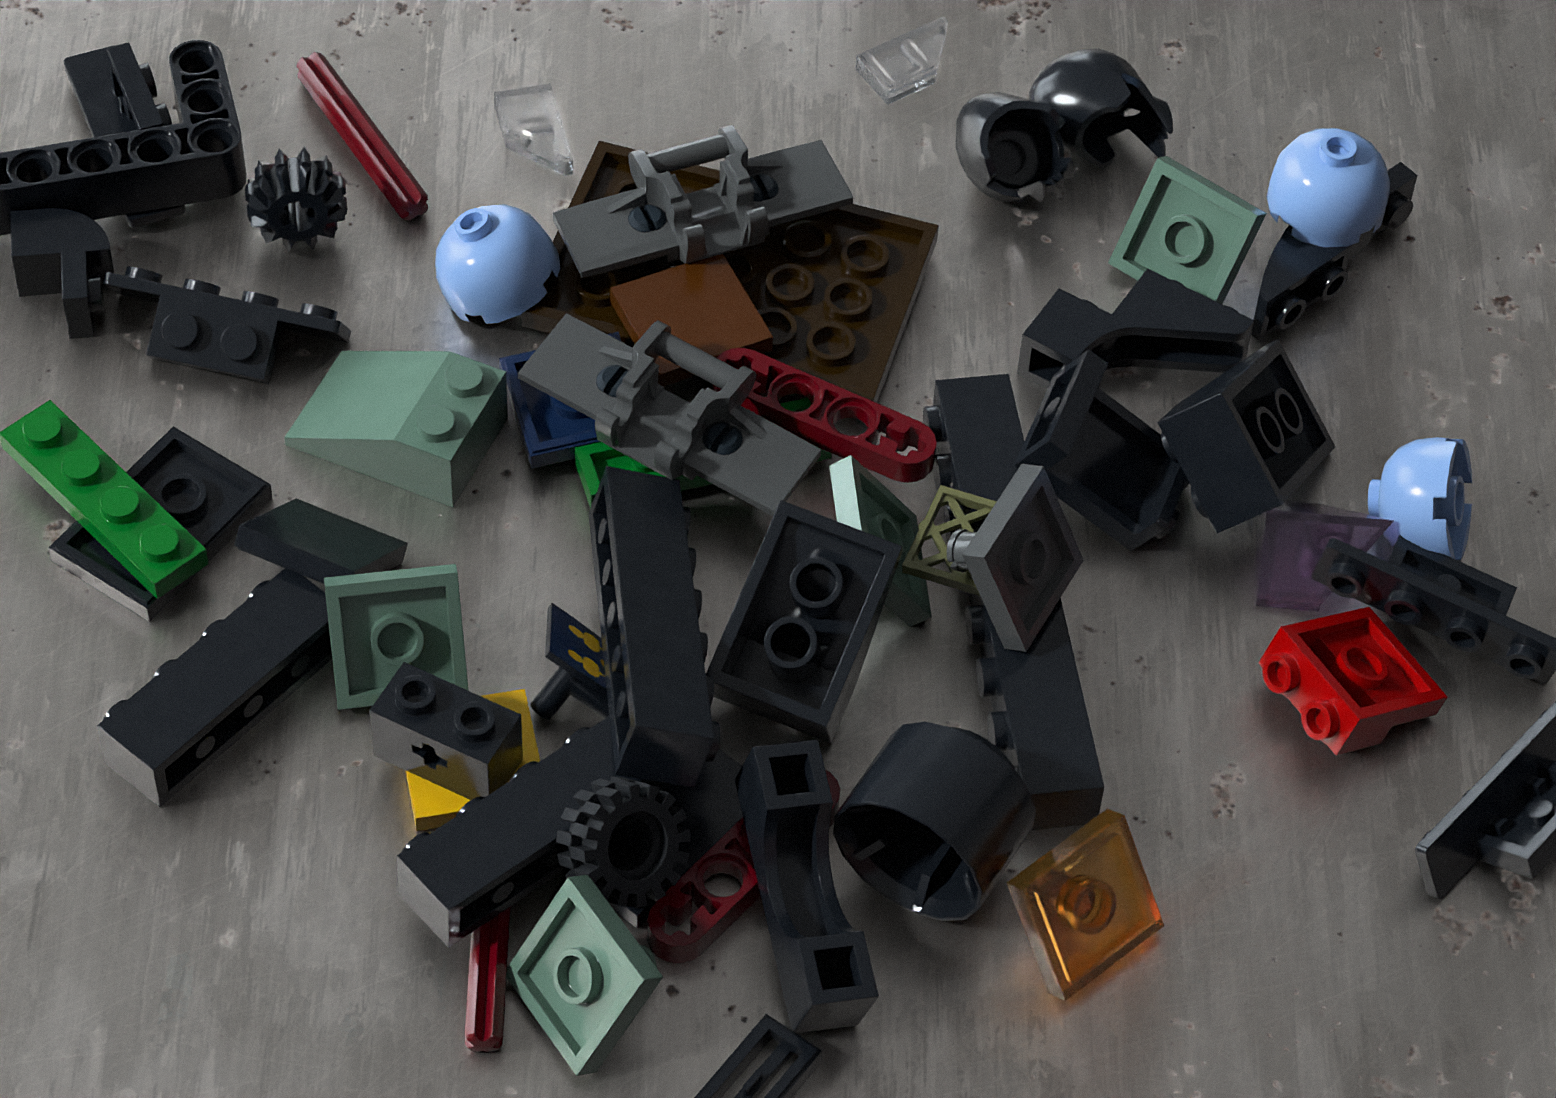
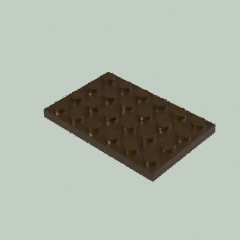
[521,140,939,403]

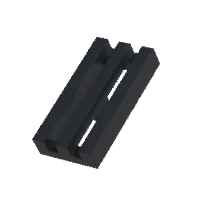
[694,1014,822,1098]

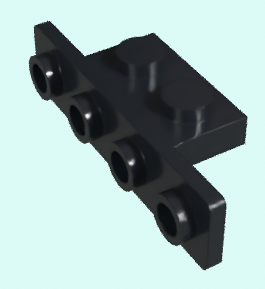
[64,42,186,228]
[103,266,351,384]
[1311,535,1556,684]
[1415,701,1556,899]

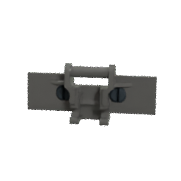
[553,125,853,278]
[518,313,821,516]

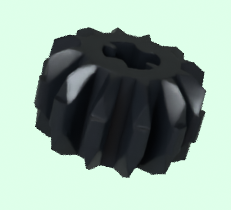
[245,147,348,252]

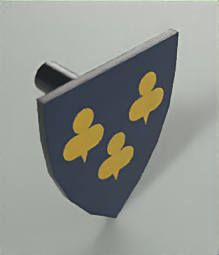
[530,603,609,720]

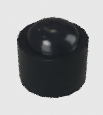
[833,721,1036,921]

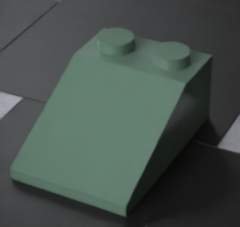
[284,351,508,507]

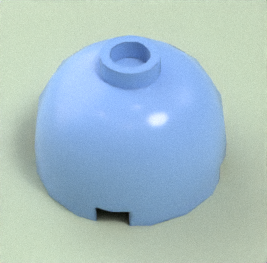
[1267,128,1390,248]
[435,204,560,324]
[1368,437,1472,560]

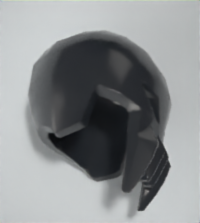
[1029,49,1173,169]
[956,92,1074,202]

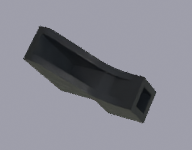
[1017,268,1254,389]

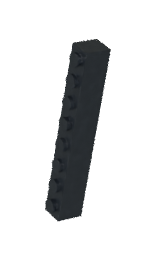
[923,374,1104,830]

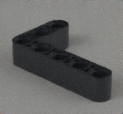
[0,40,247,236]

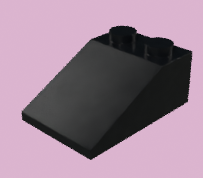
[1157,339,1336,534]
[706,500,903,744]

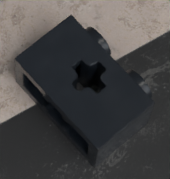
[369,662,523,800]

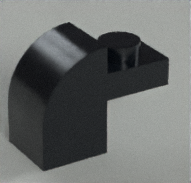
[10,208,114,339]

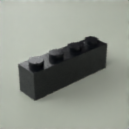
[97,568,332,807]
[397,716,662,948]

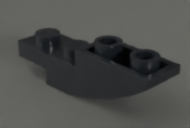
[1251,162,1418,341]

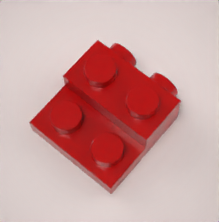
[1258,607,1448,756]

